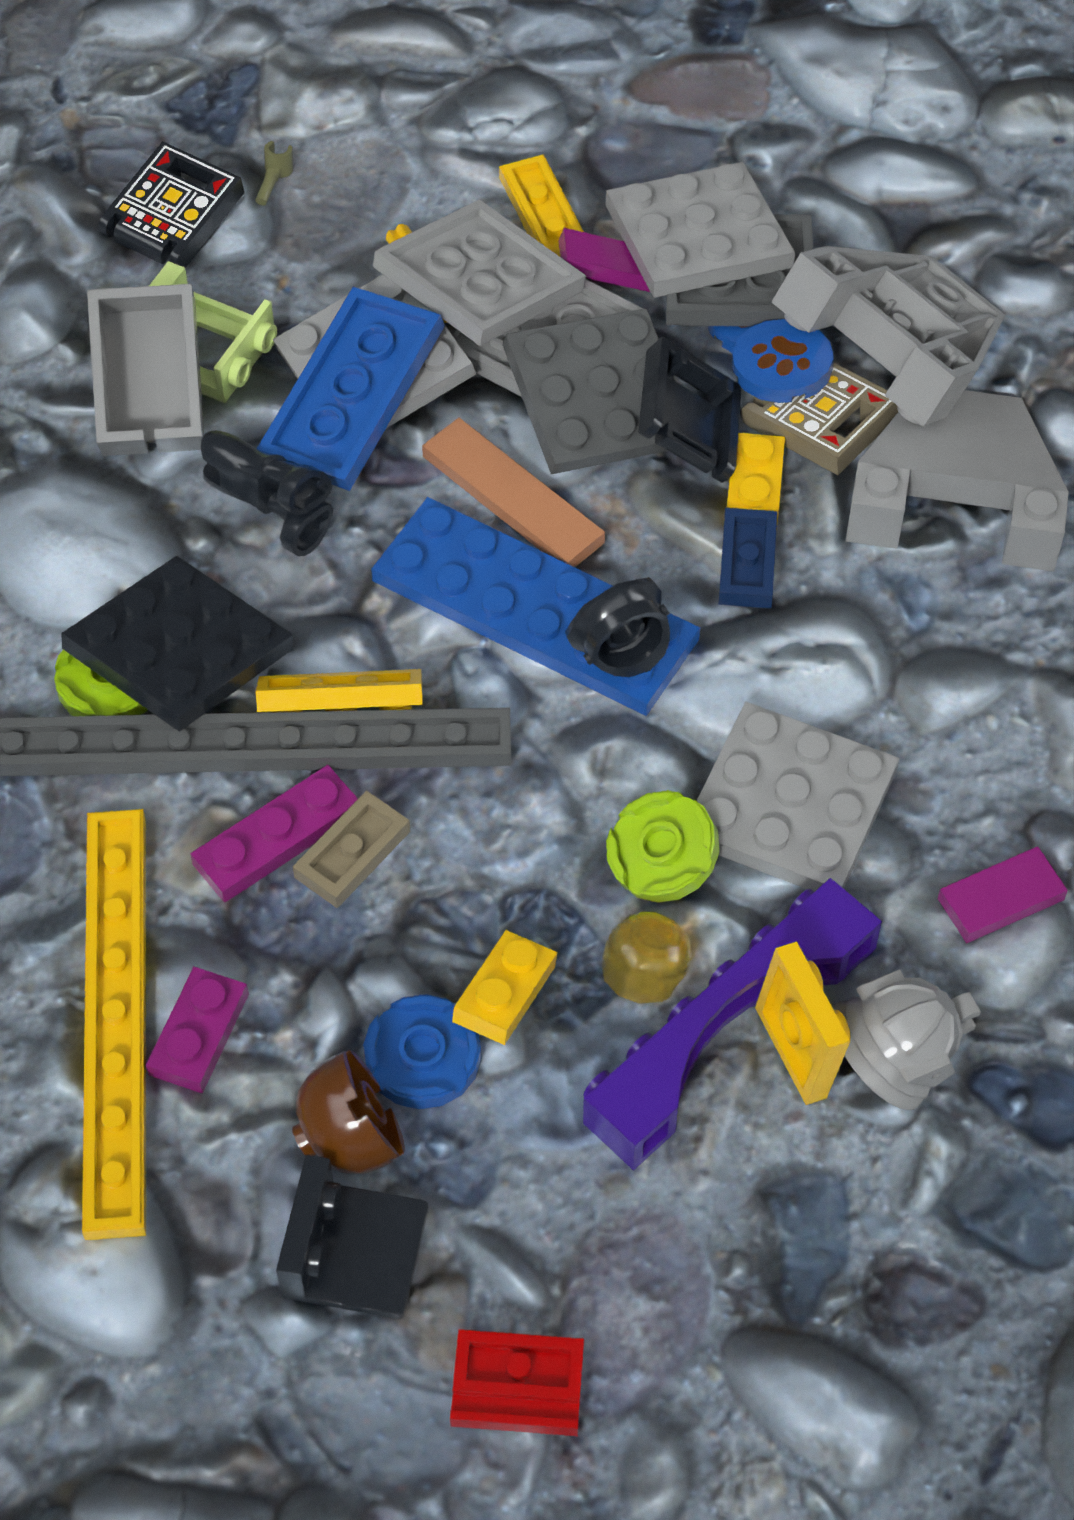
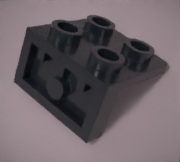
[276,1155,429,1319]

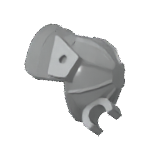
[832,970,981,1110]

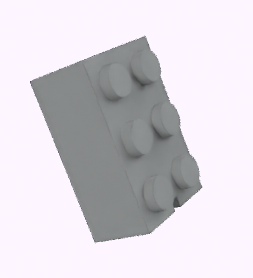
[87,284,204,456]

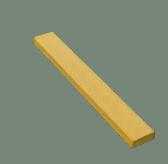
[82,809,146,1240]

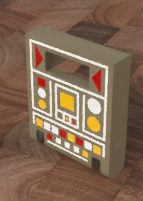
[740,362,898,475]

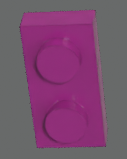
[146,966,249,1094]

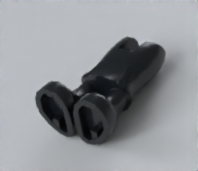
[201,430,334,557]

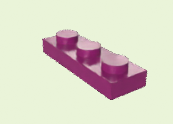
[190,765,358,903]

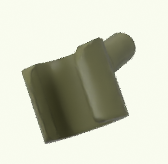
[255,141,293,206]

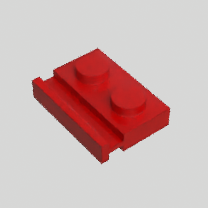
[450,1329,584,1436]

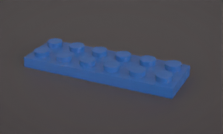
[371,497,700,716]

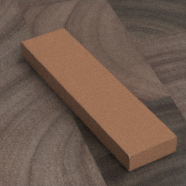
[422,417,605,567]

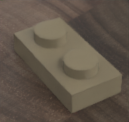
[293,790,410,908]

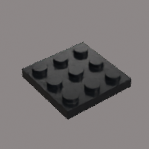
[61,556,293,732]

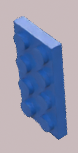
[257,286,445,491]

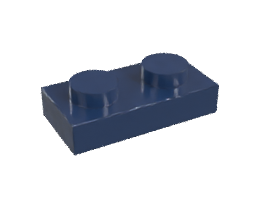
[718,508,777,608]

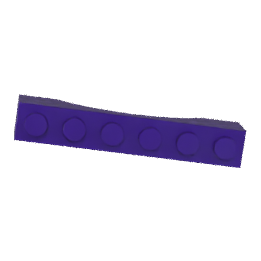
[583,878,882,1171]

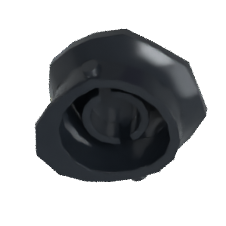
[565,577,670,677]

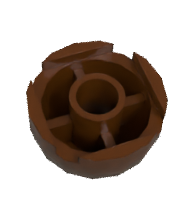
[292,1050,405,1174]

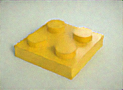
[755,941,850,1105]

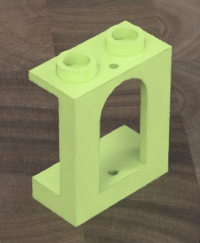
[149,261,277,403]

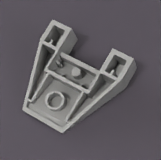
[772,246,1005,427]
[846,390,1069,572]

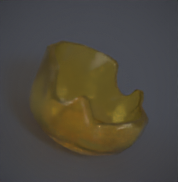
[601,911,692,1004]

